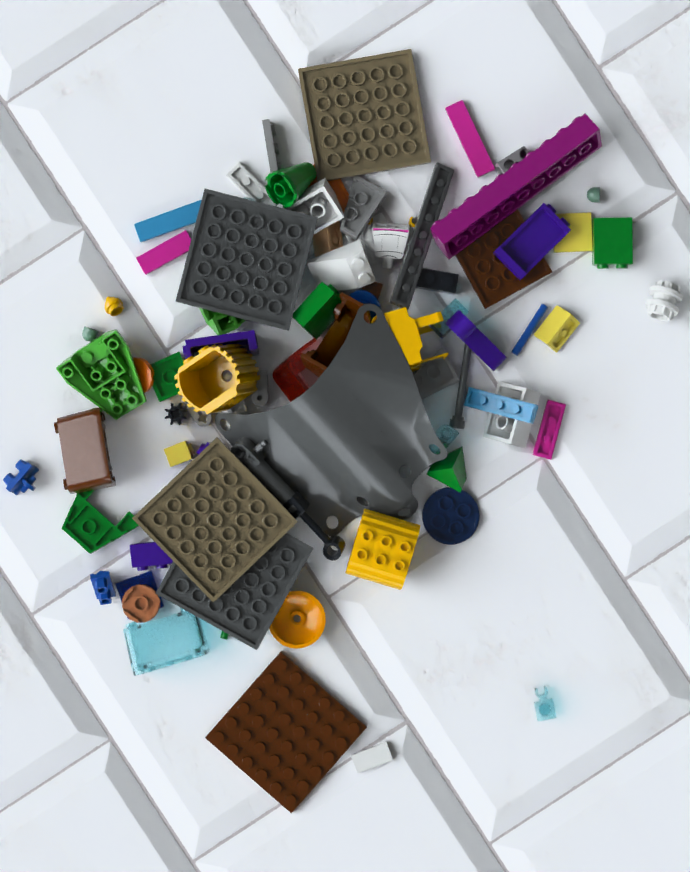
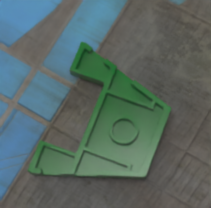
[61,490,139,554]

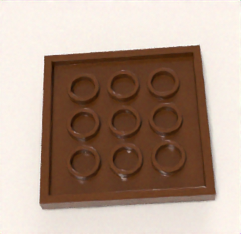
[455,209,552,309]

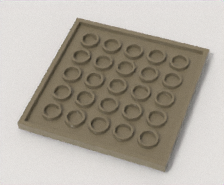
[298,49,431,181]
[132,437,298,602]

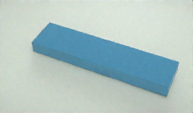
[134,200,201,242]
[464,387,539,424]

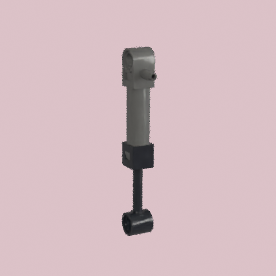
[231,437,346,561]

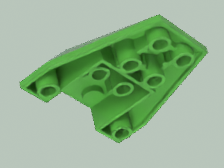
[56,329,147,420]

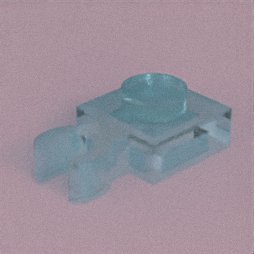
[533,686,557,722]

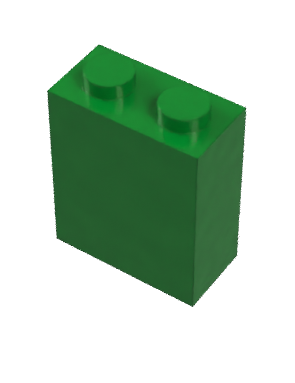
[592,217,633,269]
[292,282,342,340]

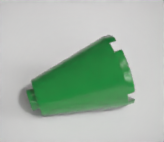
[265,162,317,208]

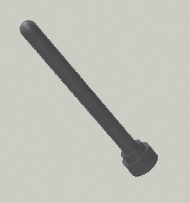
[449,344,472,429]

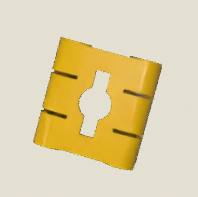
[372,307,449,372]

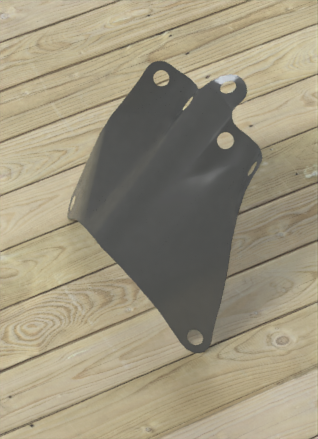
[215,303,448,536]

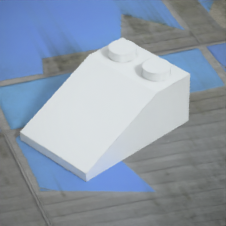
[307,239,376,291]

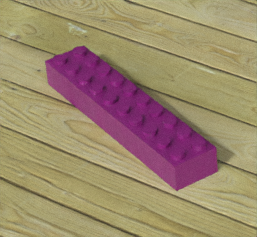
[430,113,602,260]

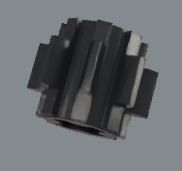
[165,403,187,425]

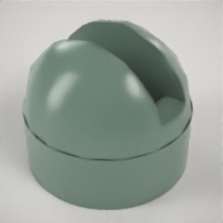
[587,187,600,203]
[82,326,99,342]

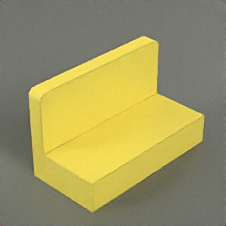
[534,305,580,353]

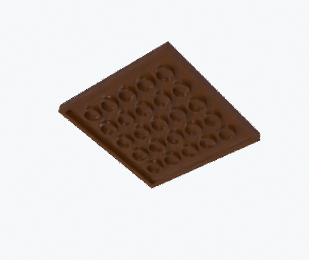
[205,651,367,813]

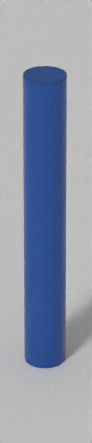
[511,304,548,356]

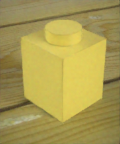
[164,441,195,467]

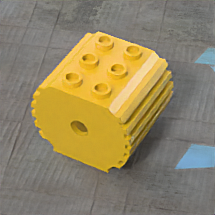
[175,344,260,415]
[345,509,420,590]

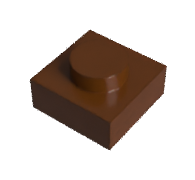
[361,282,383,299]

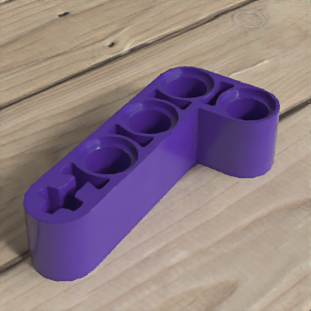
[445,309,507,371]

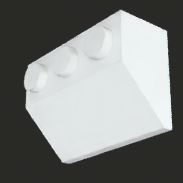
[276,178,344,234]
[483,381,541,448]

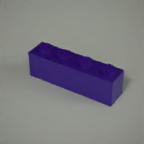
[130,542,173,571]

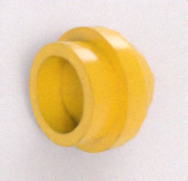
[105,297,124,316]

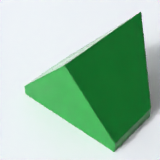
[426,447,467,492]

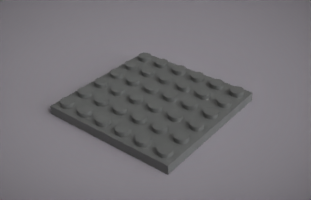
[176,188,318,331]
[156,533,313,650]

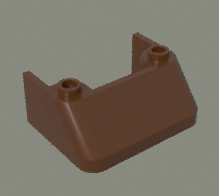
[300,292,372,377]

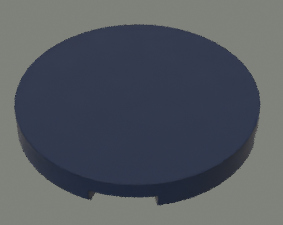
[422,487,480,545]

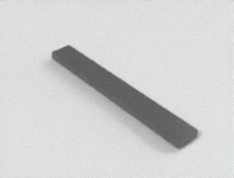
[389,162,454,310]

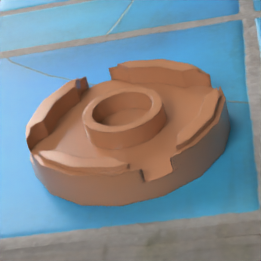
[122,584,160,623]

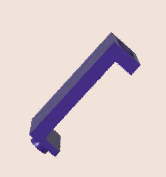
[493,203,571,280]
[183,330,259,359]

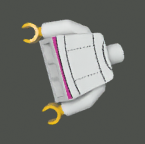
[363,216,415,268]

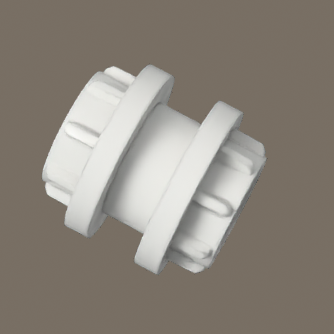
[645,281,683,322]

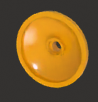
[269,590,326,649]

